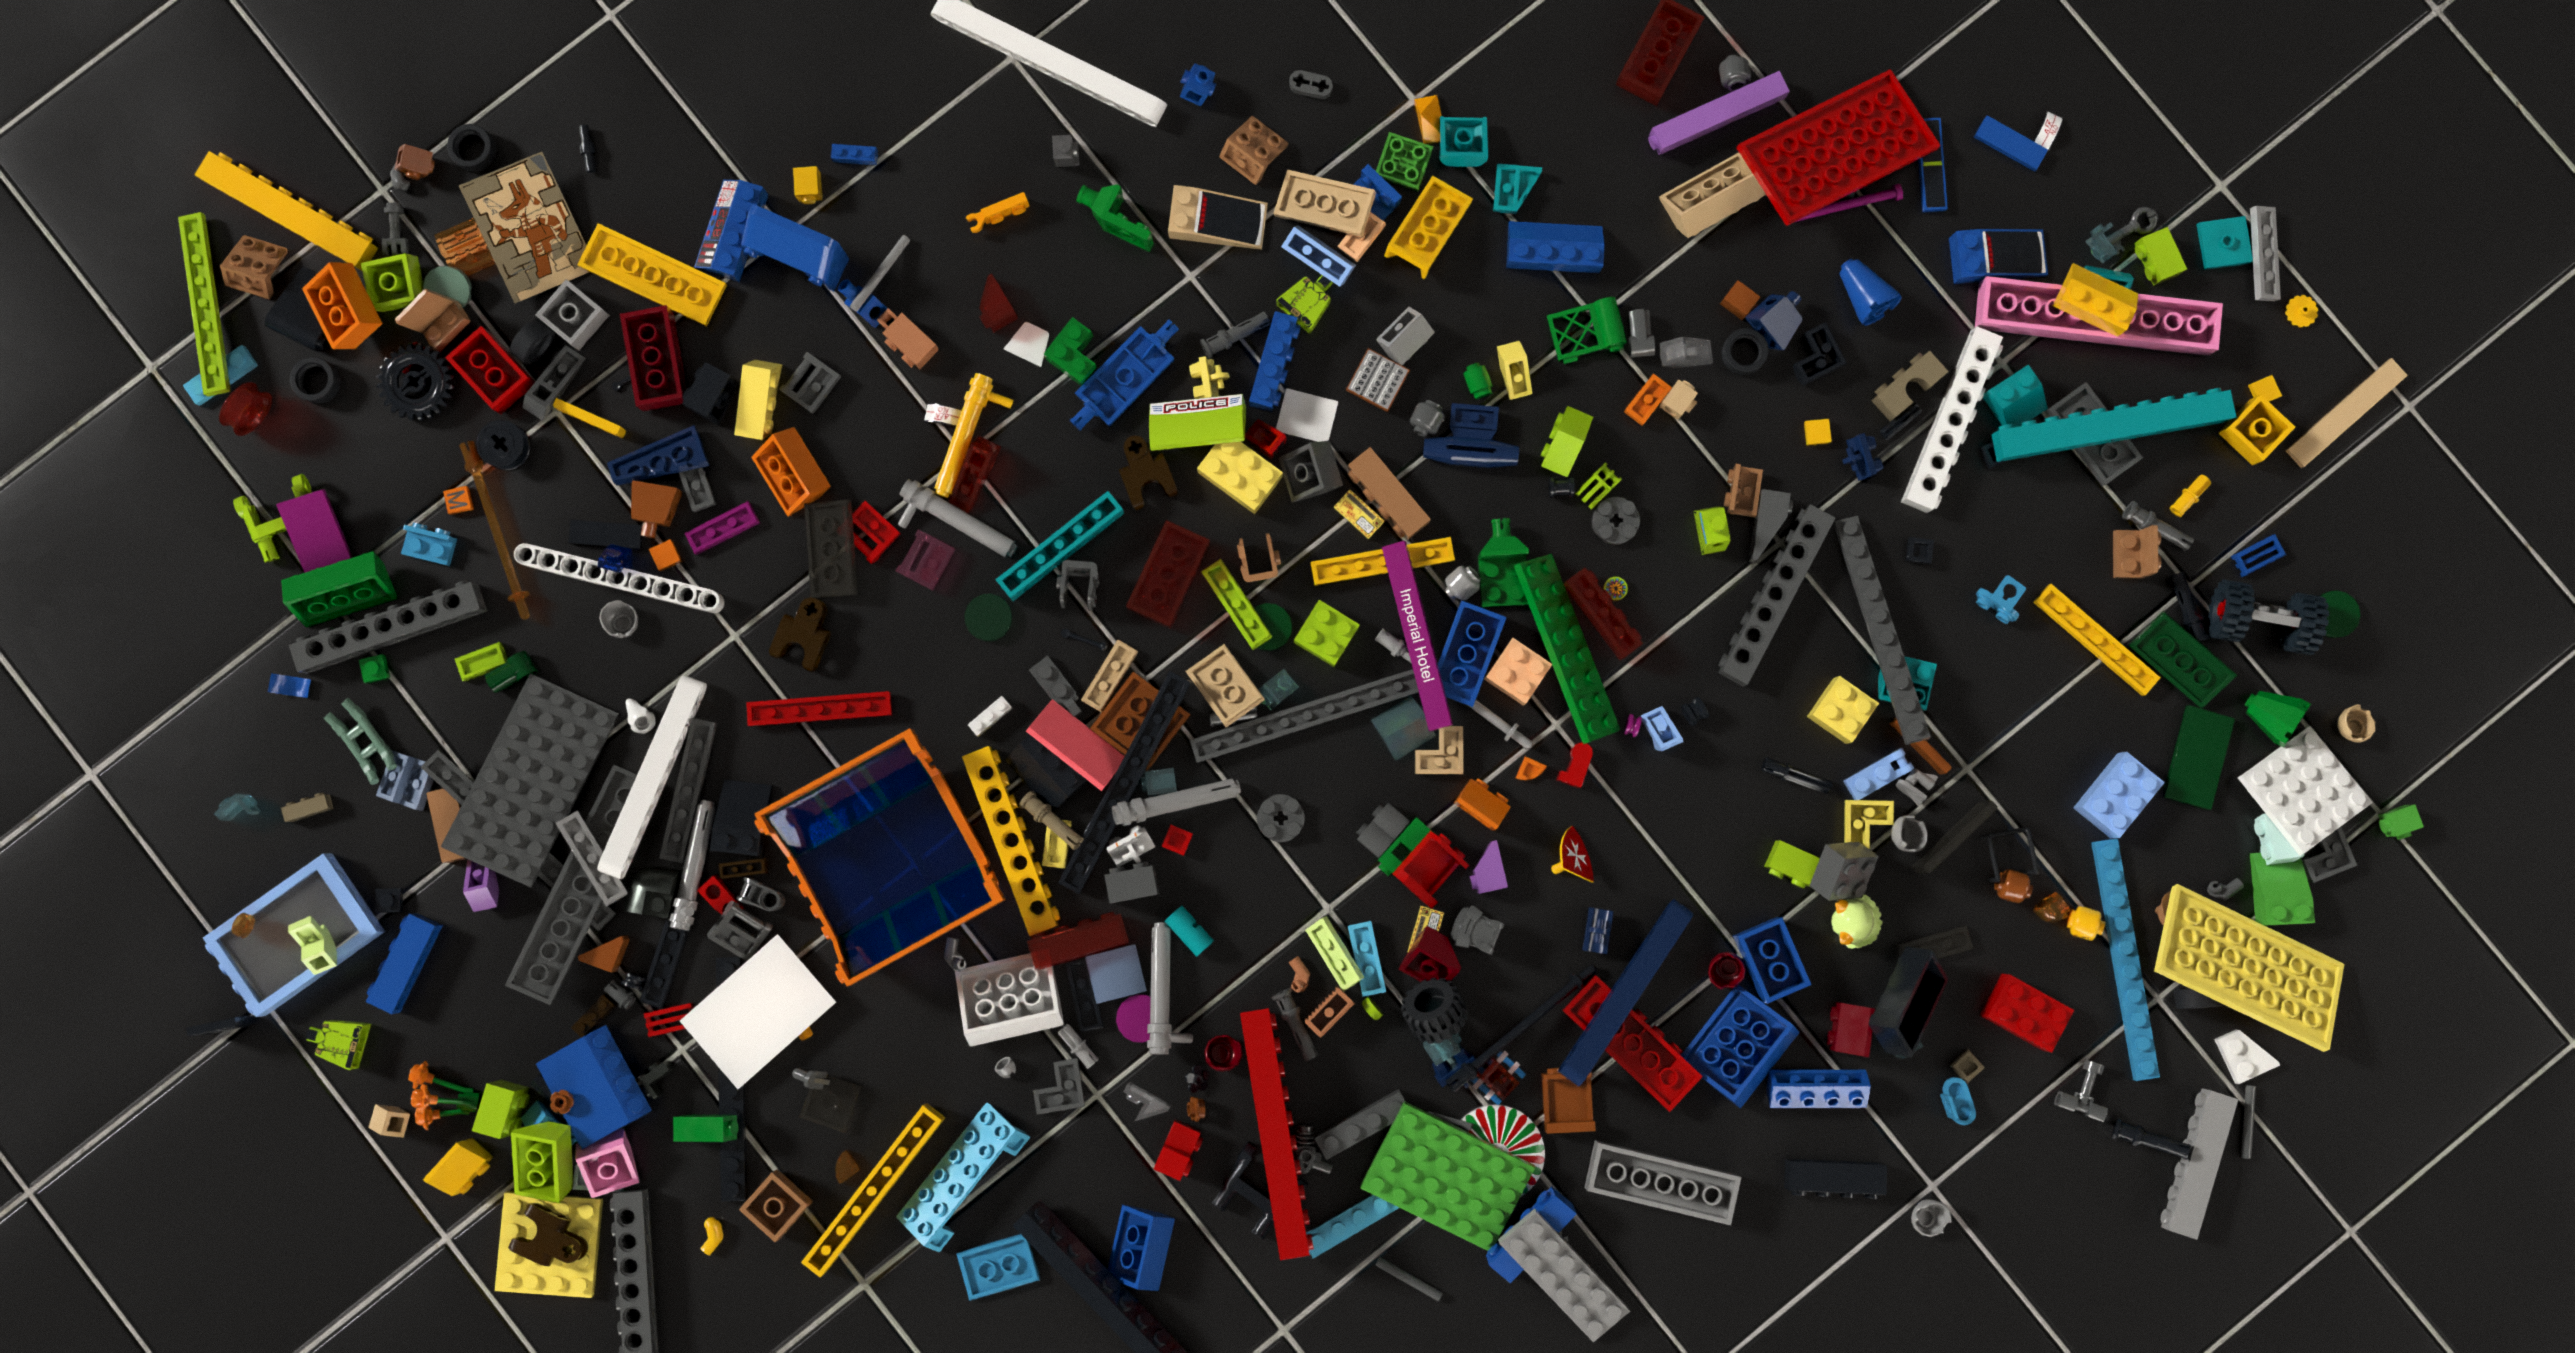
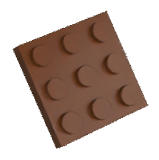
[1090,672,1190,772]

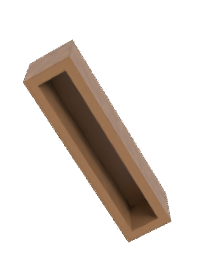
[1347,447,1431,541]

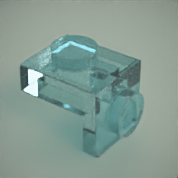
[2085,222,2117,263]
[1259,669,1299,710]
[214,793,261,821]

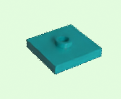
[2196,216,2253,270]

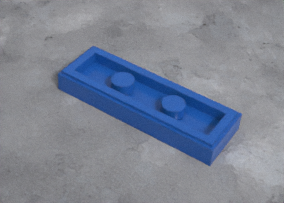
[1974,115,2048,172]

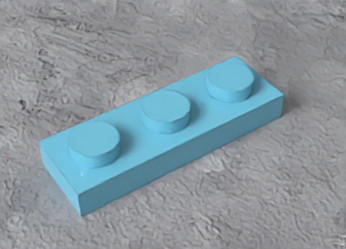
[183,345,258,406]
[1348,921,1386,997]

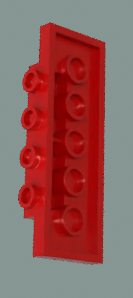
[1562,975,1703,1112]

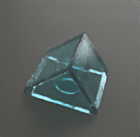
[1370,696,1436,761]

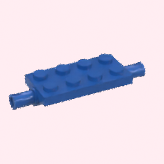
[1070,319,1179,431]

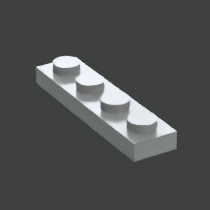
[2250,206,2281,302]
[556,811,628,907]

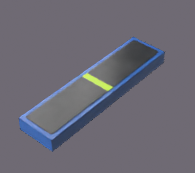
[1918,118,1948,212]

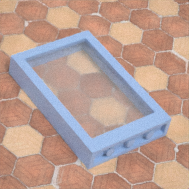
[203,853,386,1017]

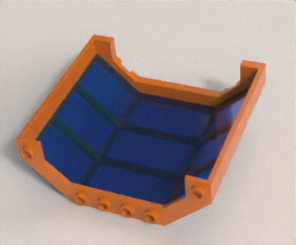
[754,728,1006,986]

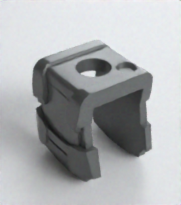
[1056,560,1100,611]
[1451,905,1504,955]

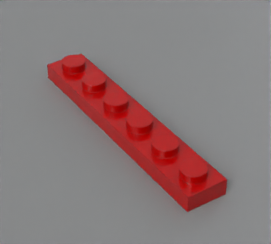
[746,691,892,727]

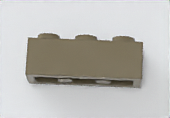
[281,793,334,822]

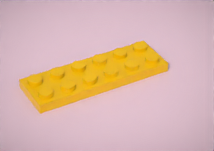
[577,223,727,327]

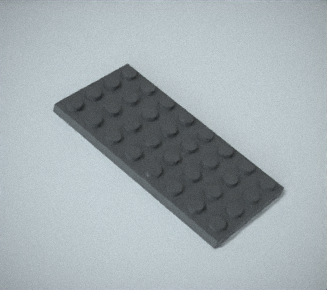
[441,674,619,888]

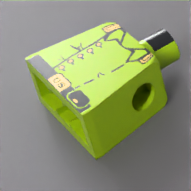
[1276,275,1333,334]
[306,1020,371,1070]

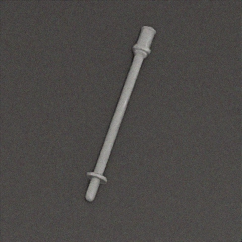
[1375,628,1533,749]

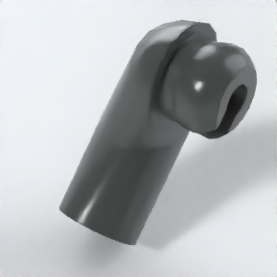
[944,937,967,972]

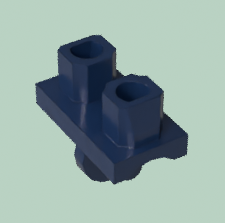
[1842,433,1883,481]
[1582,907,1613,954]
[1432,1045,1475,1089]

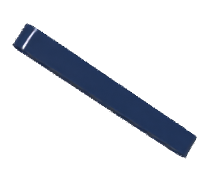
[1558,899,1694,1087]

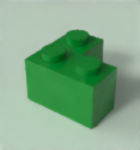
[1044,317,1098,386]

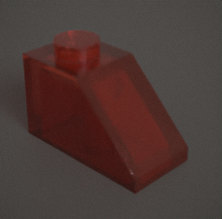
[979,274,1018,333]

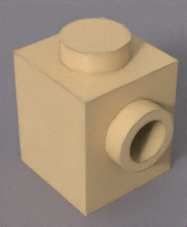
[1659,379,1698,420]
[369,1104,410,1138]

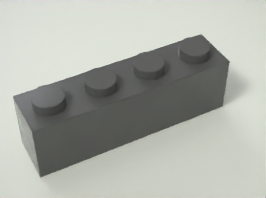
[1314,1089,1405,1160]

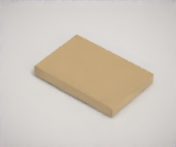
[1186,644,1265,727]

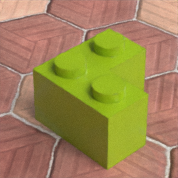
[1541,406,1593,477]

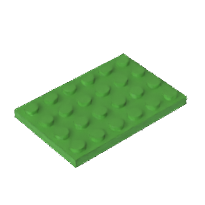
[1360,1101,1535,1251]

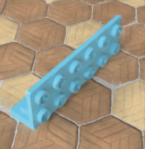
[897,1103,1030,1252]

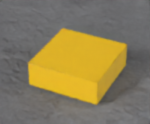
[2248,375,2282,402]
[1804,419,1832,446]

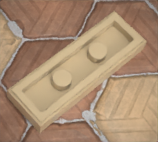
[1081,640,1138,713]

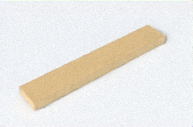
[2285,358,2408,468]

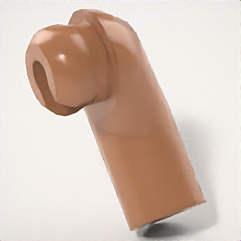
[1289,956,1310,993]

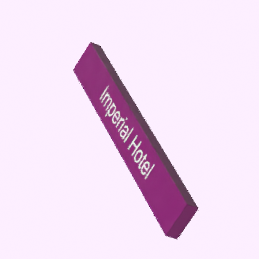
[1382,541,1453,731]

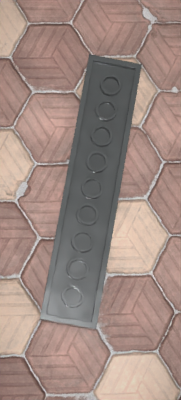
[505,764,637,1005]

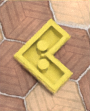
[1844,800,1894,849]

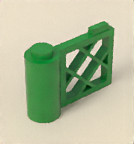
[1547,297,1627,365]

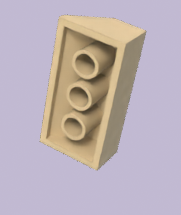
[1659,152,1766,238]

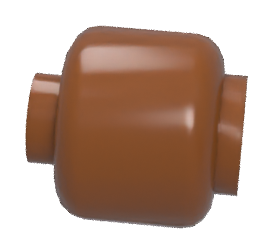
[1994,869,2033,904]

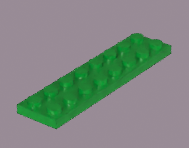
[1514,554,1621,744]

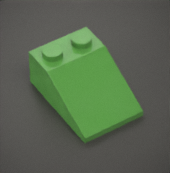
[2250,853,2315,925]

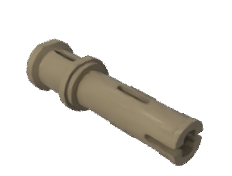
[1019,791,1084,850]

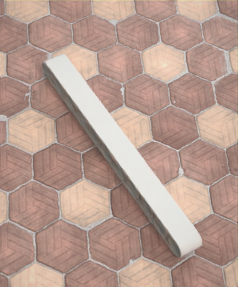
[930,0,1167,127]

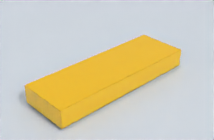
[553,398,627,438]

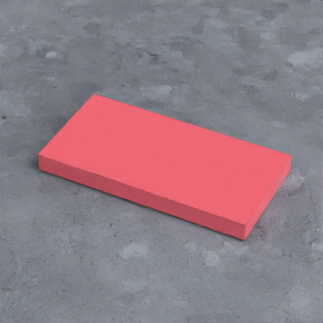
[1026,699,1125,791]

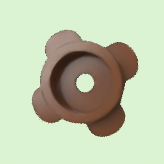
[1187,1097,1205,1122]

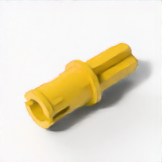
[2169,475,2211,517]

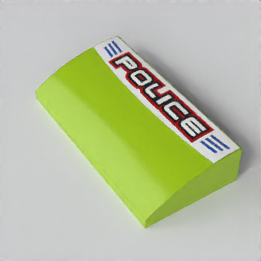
[1149,394,1246,451]

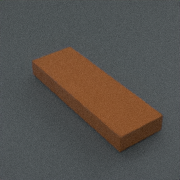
[1889,718,1952,775]

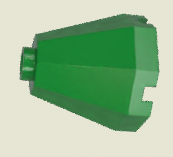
[2244,691,2311,748]

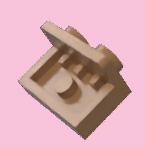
[1724,464,1763,517]

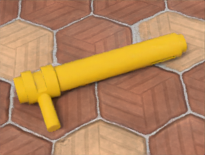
[934,373,1014,498]

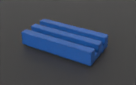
[2231,534,2286,577]

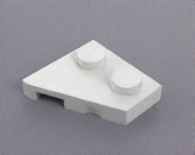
[2214,1029,2280,1084]

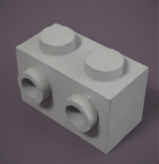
[1376,307,1435,365]

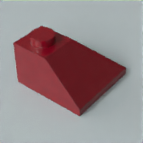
[1399,926,1461,983]

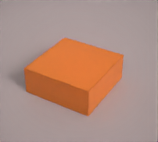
[649,539,682,571]

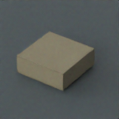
[1949,1049,1985,1084]

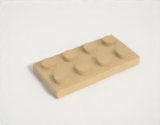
[1273,170,1376,237]

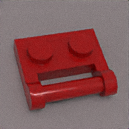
[837,501,901,564]

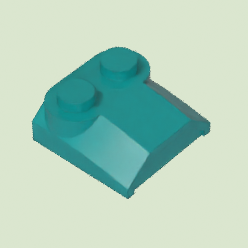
[1439,116,1488,167]

